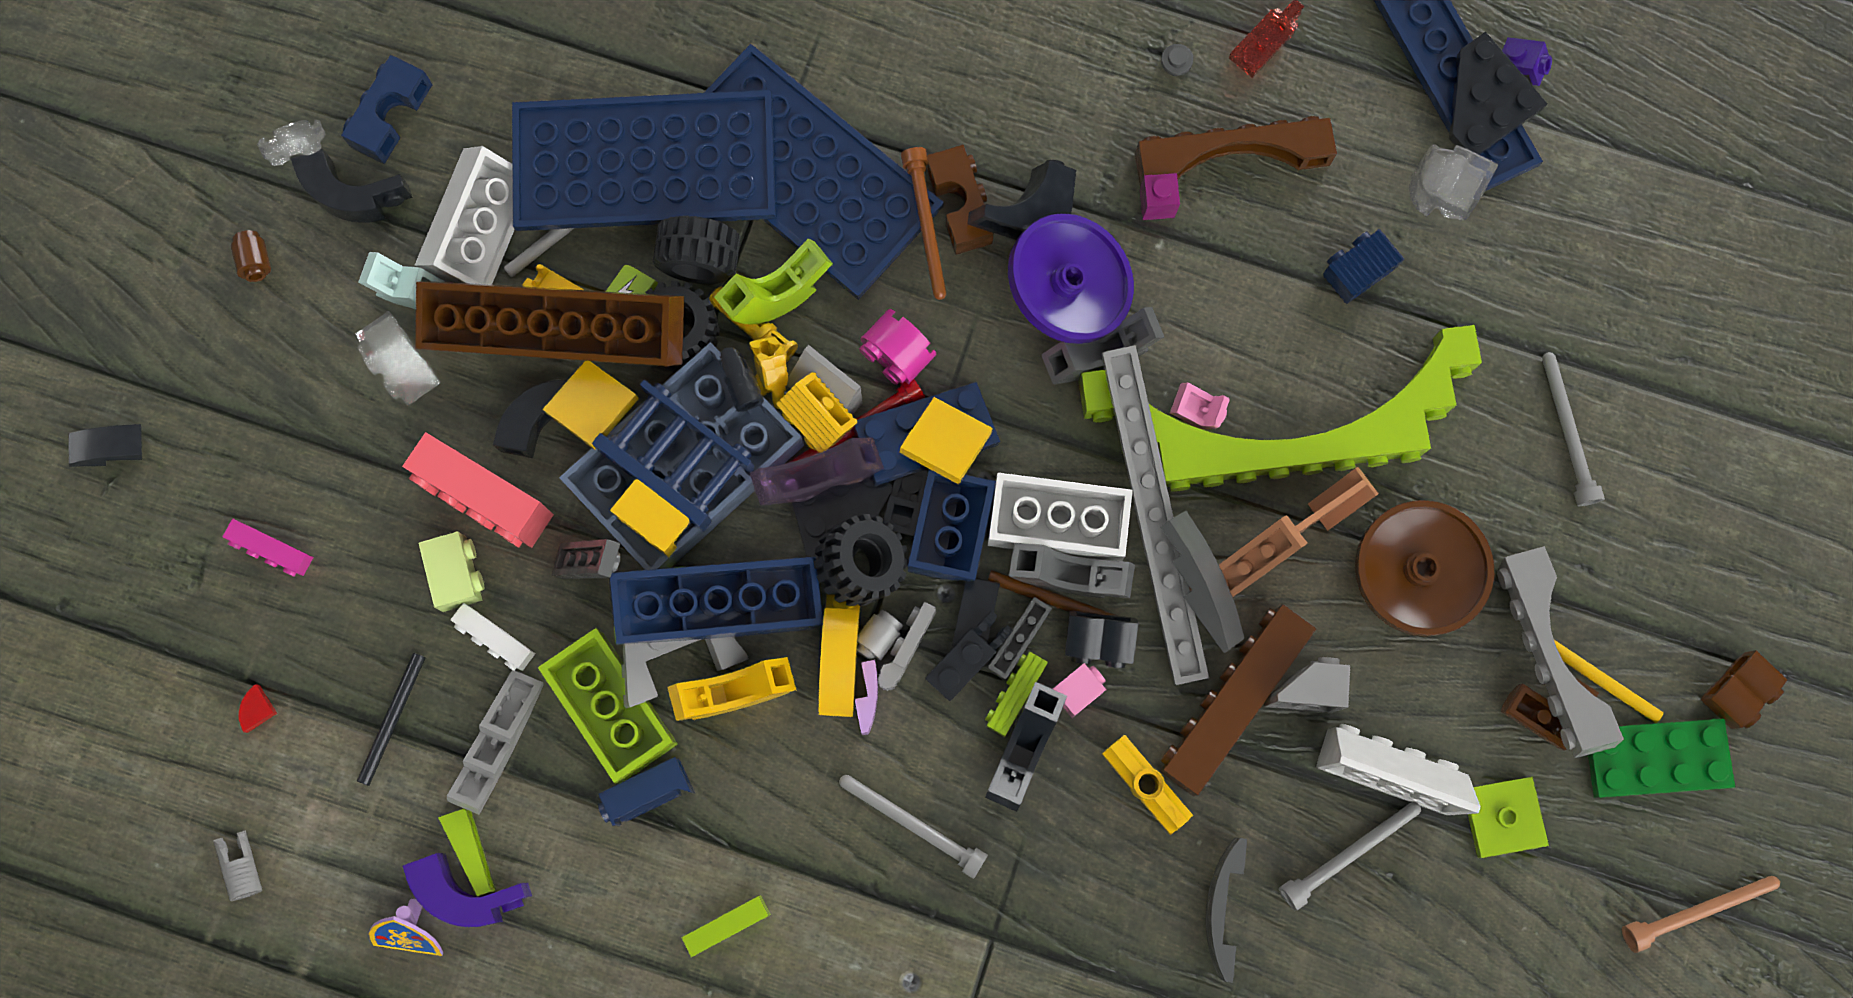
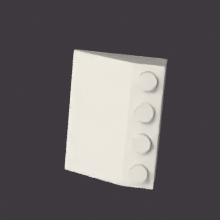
[1315,724,1481,815]

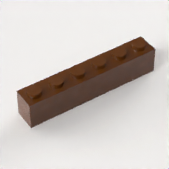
[1160,604,1316,796]

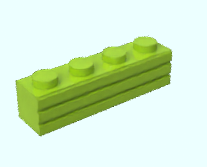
[985,651,1048,737]

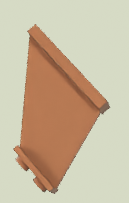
[1189,467,1379,598]

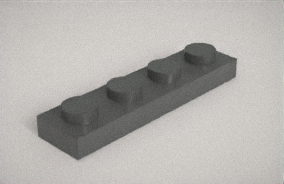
[552,539,620,579]

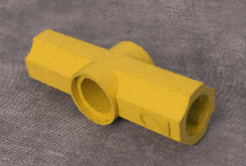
[1102,735,1193,835]

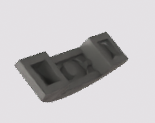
[1206,838,1247,983]

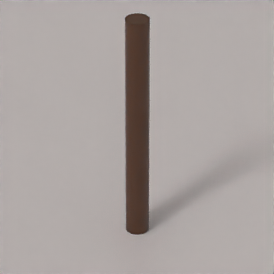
[988,570,1116,615]

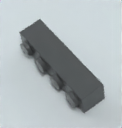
[987,597,1052,681]

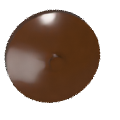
[1355,500,1494,637]

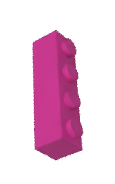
[222,519,314,576]

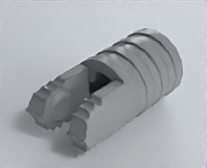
[213,831,262,901]

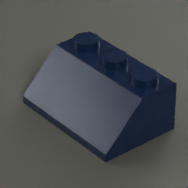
[908,469,996,581]

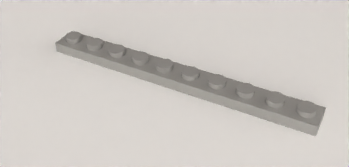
[1101,345,1209,685]

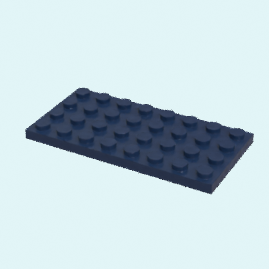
[704,44,944,300]
[512,90,776,231]

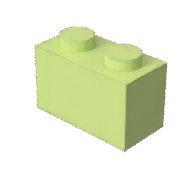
[418,531,485,612]

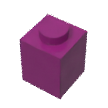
[1140,173,1180,220]

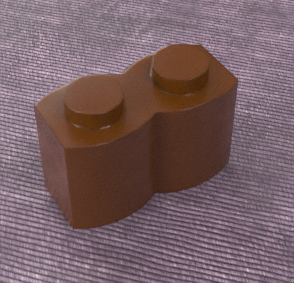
[1701,650,1787,729]

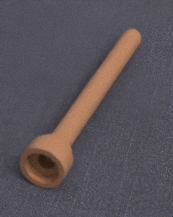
[1622,876,1780,953]

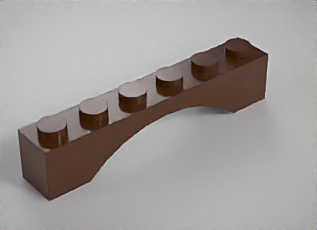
[1135,116,1337,187]

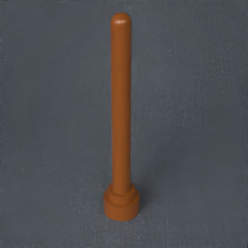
[901,147,946,300]

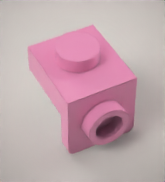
[1170,382,1229,430]

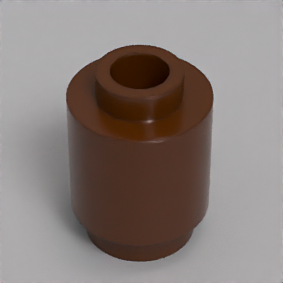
[231,230,271,282]

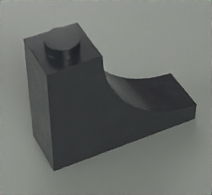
[968,160,1077,240]

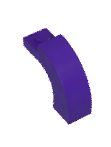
[403,853,532,927]

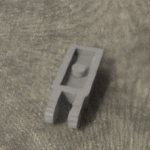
[877,602,936,691]

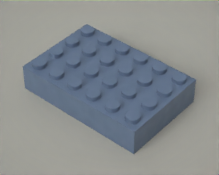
[559,342,804,570]

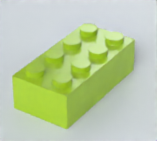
[538,628,678,784]

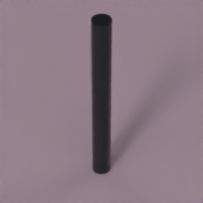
[357,653,426,786]

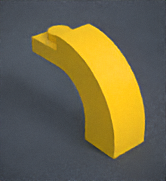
[819,594,860,717]
[667,657,796,721]

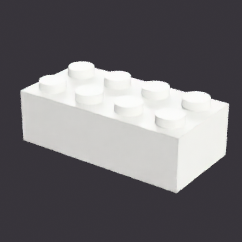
[988,473,1133,561]

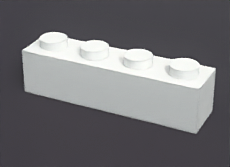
[451,603,536,671]

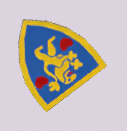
[369,899,443,956]

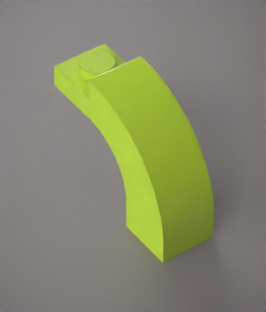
[714,238,833,325]

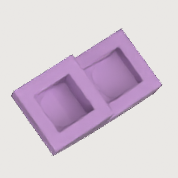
[855,660,878,735]

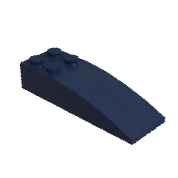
[609,557,823,645]

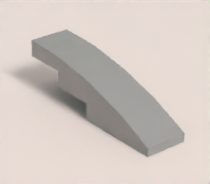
[447,670,543,815]

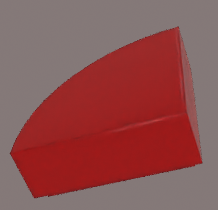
[239,684,277,733]

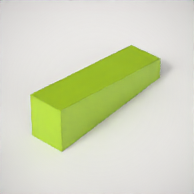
[438,809,496,897]
[681,895,771,957]

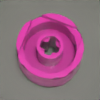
[859,309,936,385]

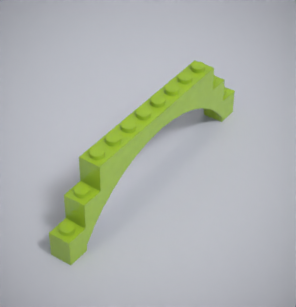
[1078,325,1482,491]

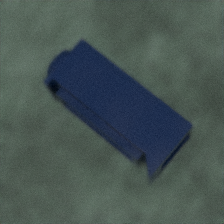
[597,757,695,826]

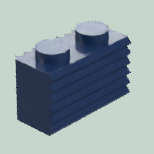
[1323,229,1404,304]

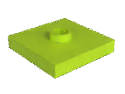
[1468,777,1549,858]

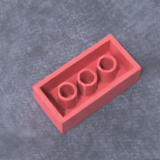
[402,432,554,548]

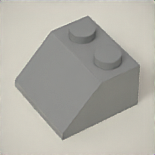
[785,345,863,415]
[1264,657,1350,713]

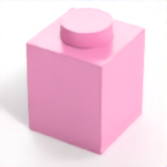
[1053,663,1106,718]

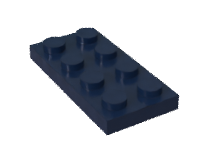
[853,382,1000,486]

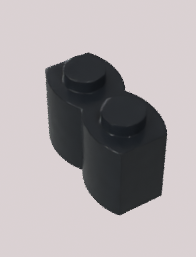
[1065,611,1139,668]

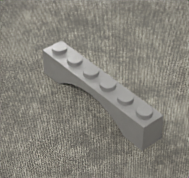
[1497,546,1624,758]

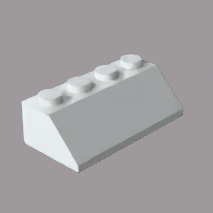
[415,146,515,285]

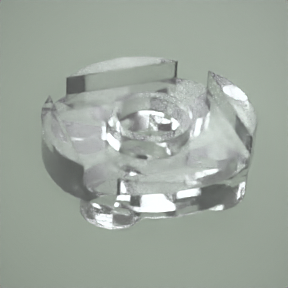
[257,119,326,166]

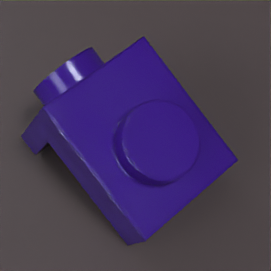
[1502,37,1552,86]

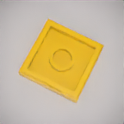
[543,360,639,450]
[900,397,993,485]

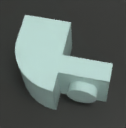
[358,252,444,309]

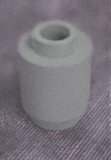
[857,610,903,661]

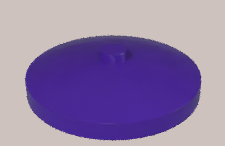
[1008,214,1134,344]

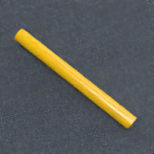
[1554,640,1663,723]

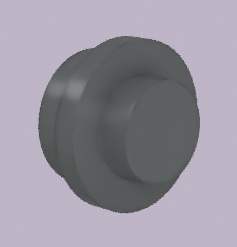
[1161,44,1193,76]

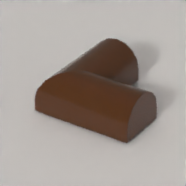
[1501,678,1599,751]

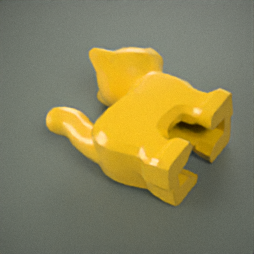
[749,337,788,409]

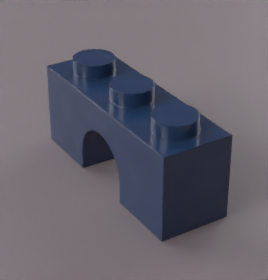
[341,55,433,164]

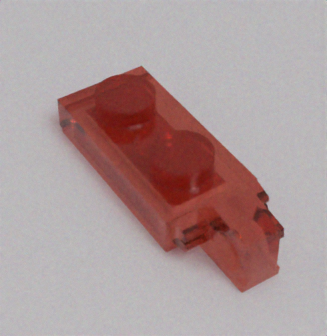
[1229,0,1305,78]

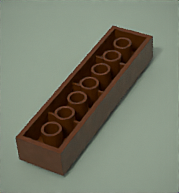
[415,281,684,366]

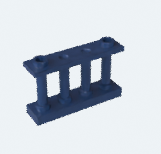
[592,380,755,532]

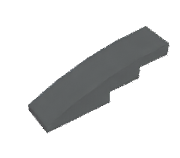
[1160,511,1244,653]

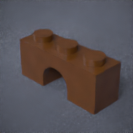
[926,145,994,255]

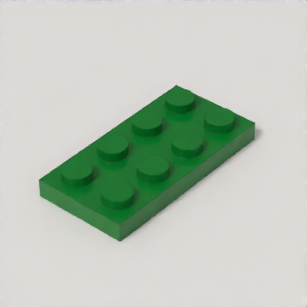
[1588,719,1736,798]

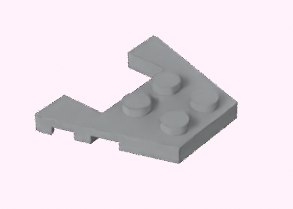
[622,637,749,709]

